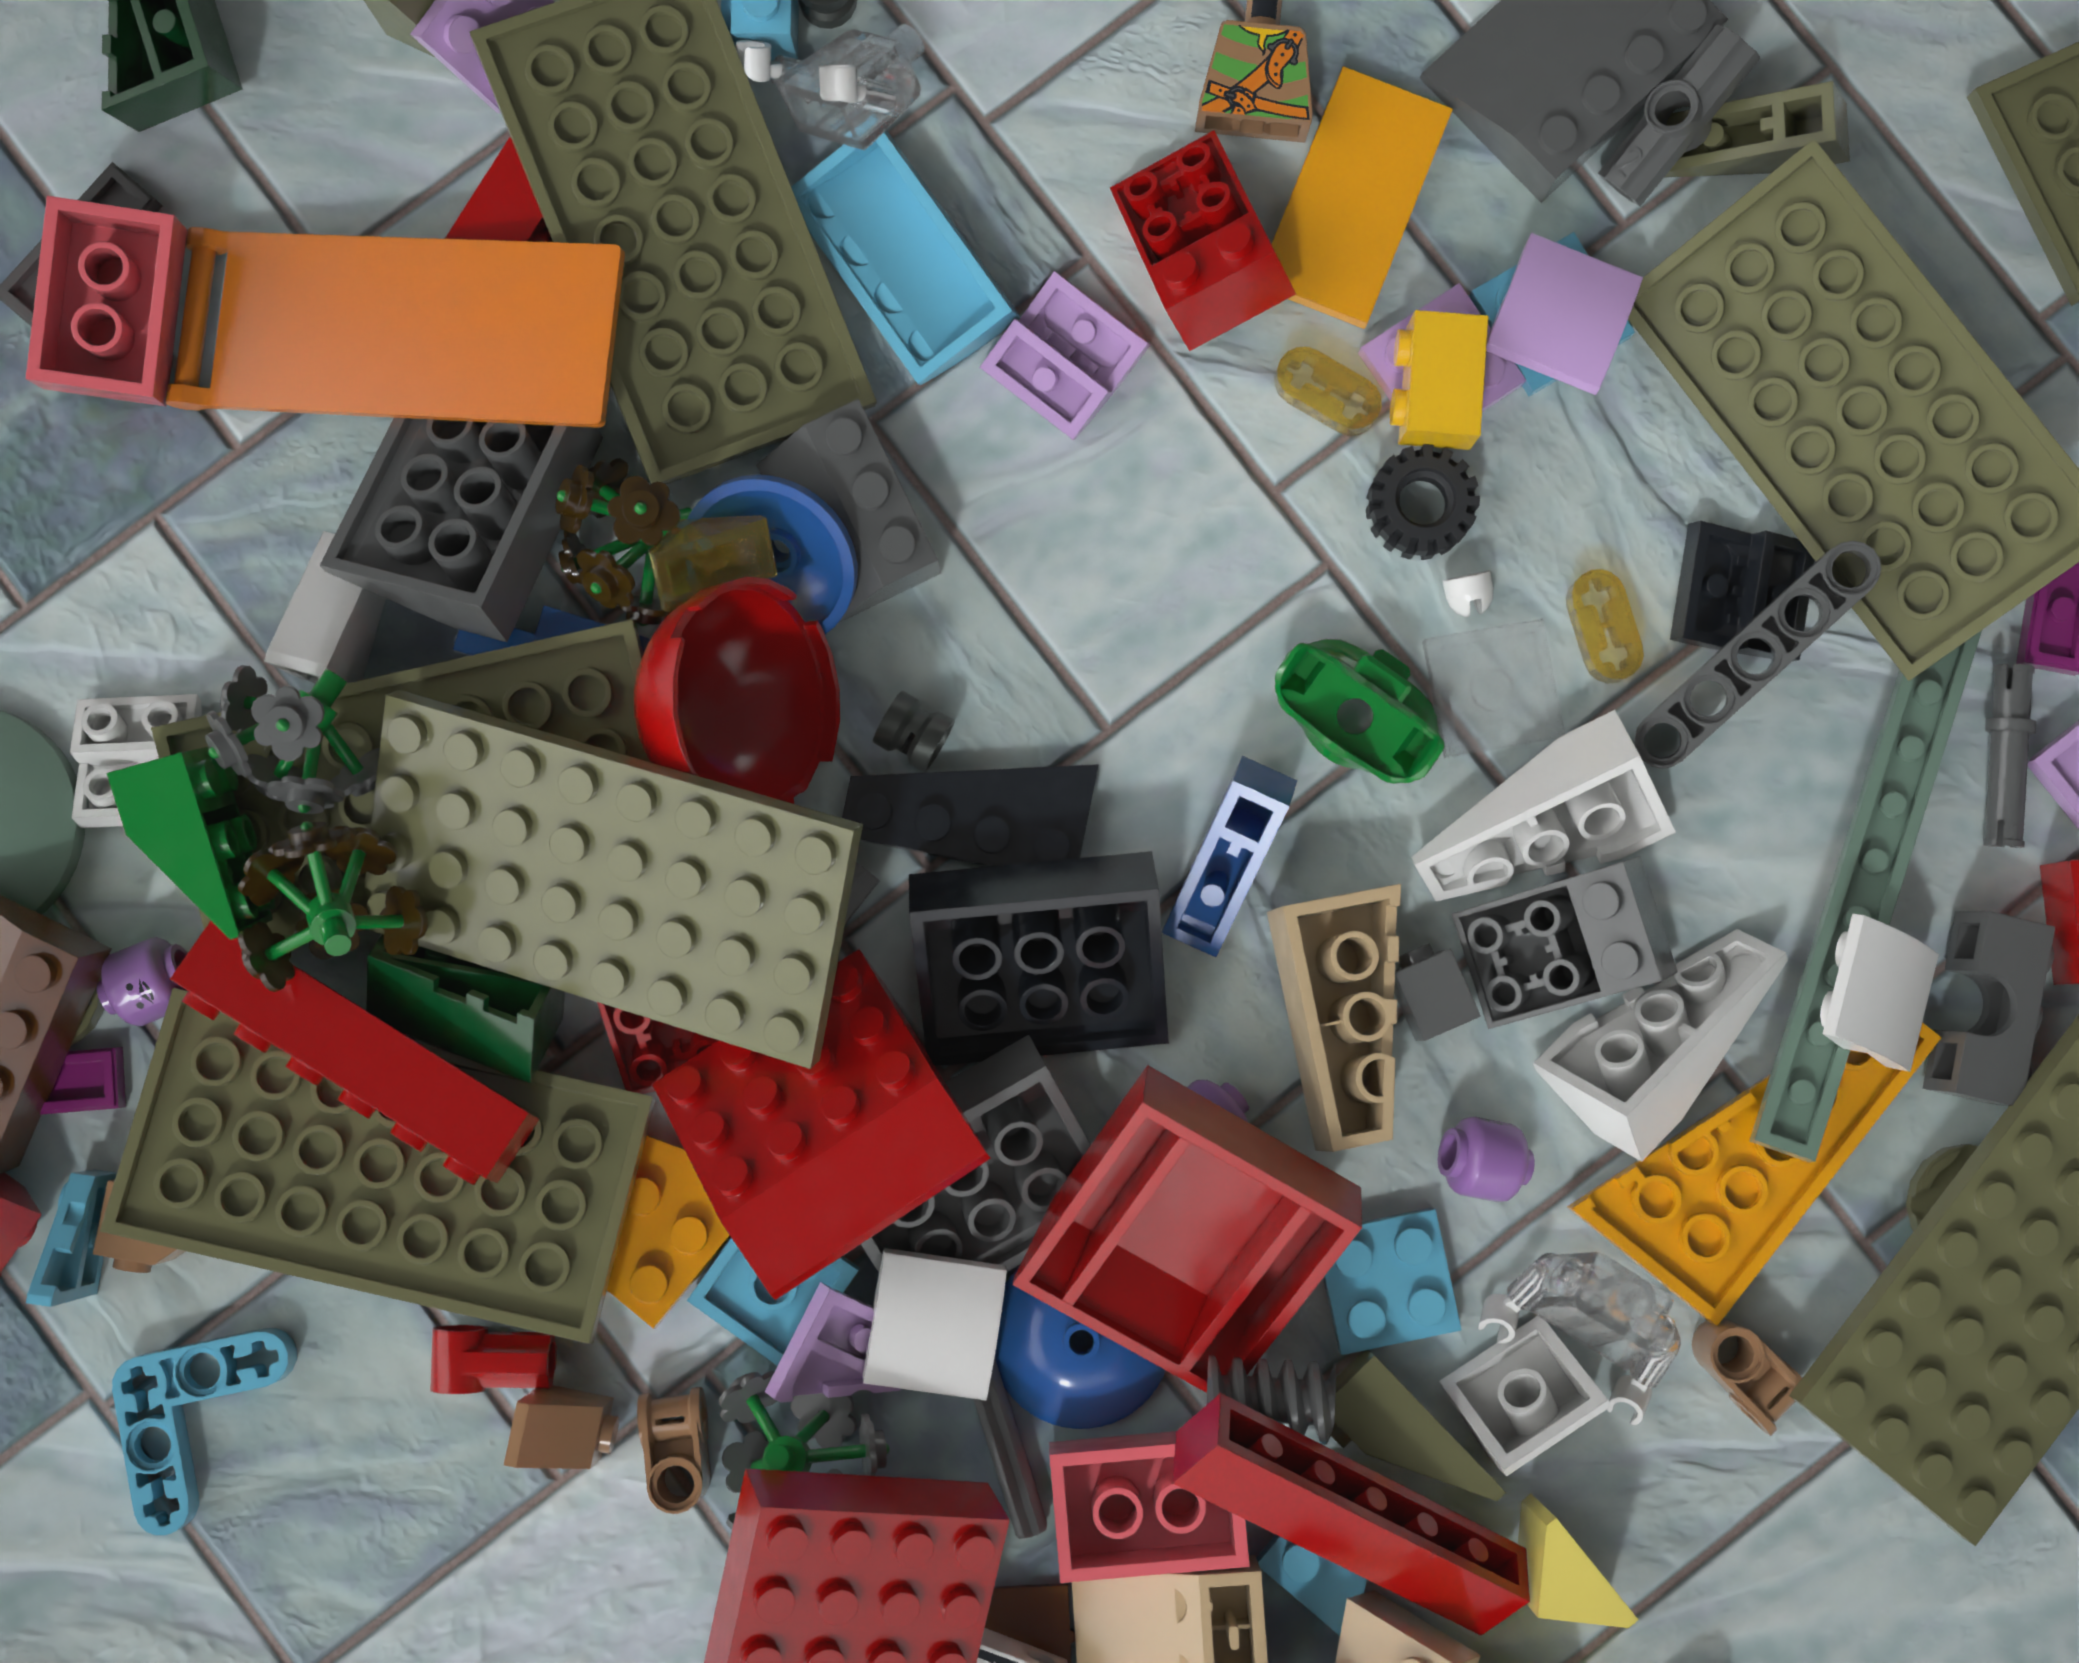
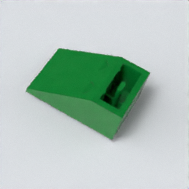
[106,746,275,940]

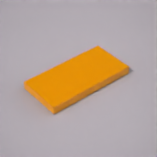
[1272,66,1453,329]

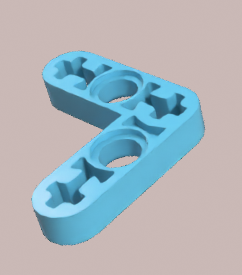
[112,1328,297,1536]

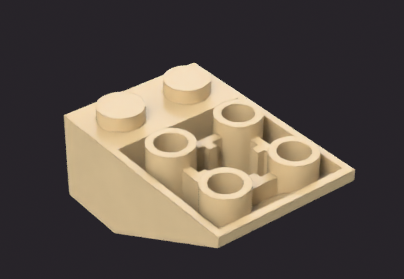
[1072,1555,1268,1663]

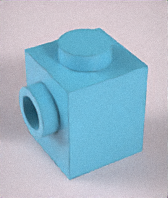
[721,0,799,62]

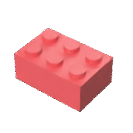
[26,196,188,407]
[1049,1431,1250,1583]

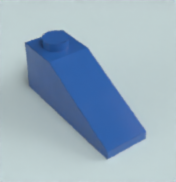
[1162,755,1298,958]

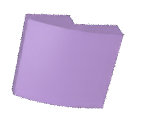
[1486,233,1643,395]
[980,271,1151,440]

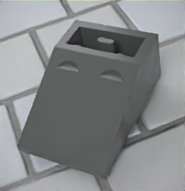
[1452,856,1678,1029]

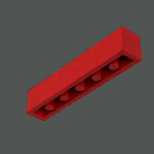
[170,921,540,1185]
[1173,1393,1530,1636]

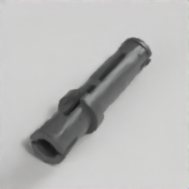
[1983,664,2037,848]

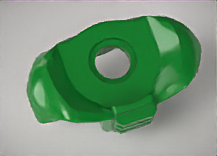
[1275,639,1445,784]

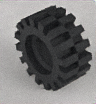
[1365,444,1480,560]

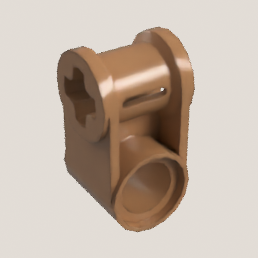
[1691,1318,1802,1436]
[637,1387,711,1514]

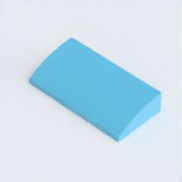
[791,119,1021,385]

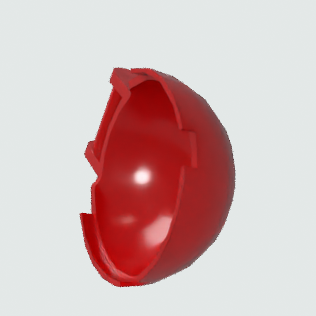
[634,576,840,804]

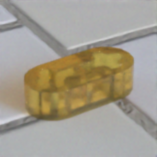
[1274,347,1382,436]
[1566,569,1644,684]

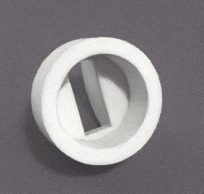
[1443,571,1494,617]

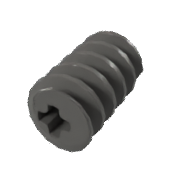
[1207,1355,1336,1445]

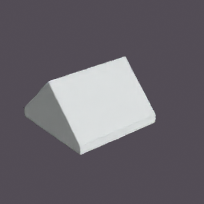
[1439,1314,1611,1476]

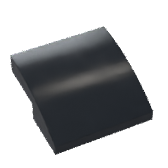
[1670,521,1815,661]

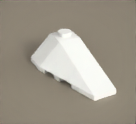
[1411,710,1676,901]
[1533,929,1788,1162]

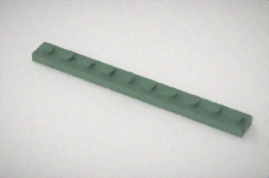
[1749,630,1982,1163]

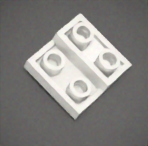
[70,694,202,828]
[1820,914,1939,1072]
[863,1248,1007,1401]

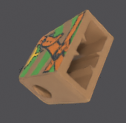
[1195,0,1312,143]

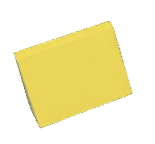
[1518,1494,1638,1628]

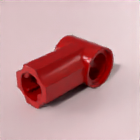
[430,1325,557,1394]

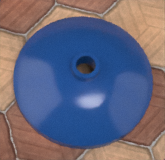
[680,475,858,635]
[995,1267,1166,1429]

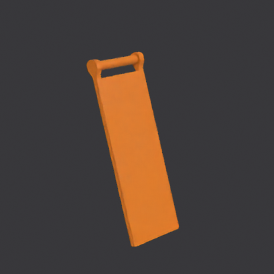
[165,227,625,428]

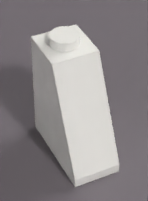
[264,531,386,683]

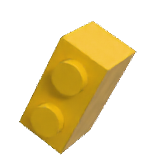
[1390,310,1488,450]

